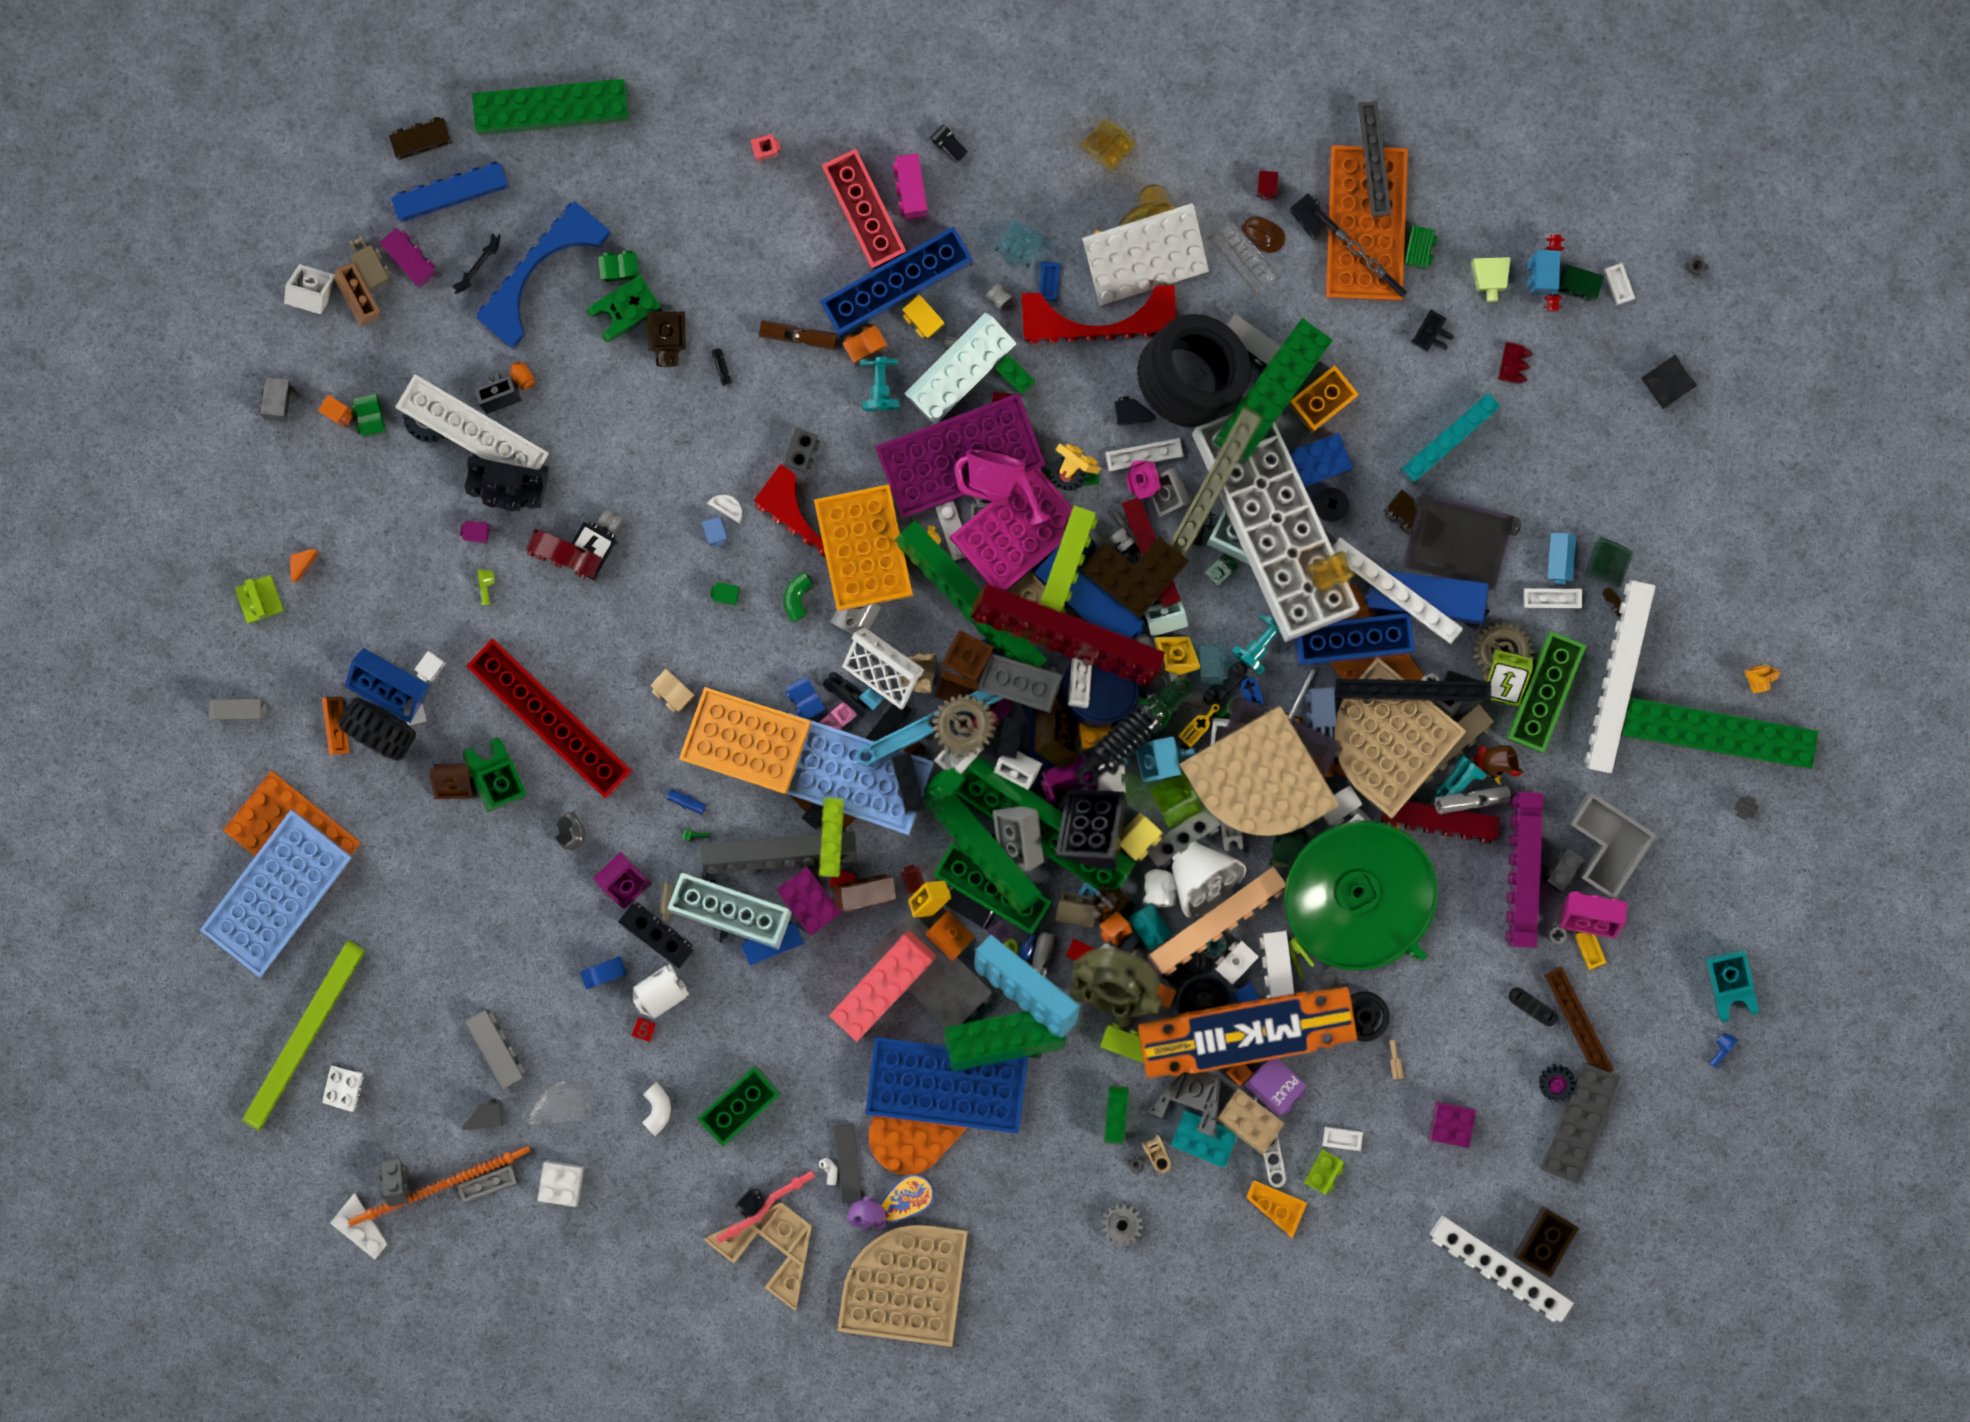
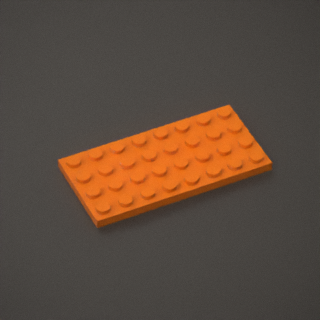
[1325,145,1408,301]

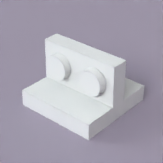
[933,733,982,774]

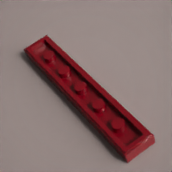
[1121,497,1181,608]

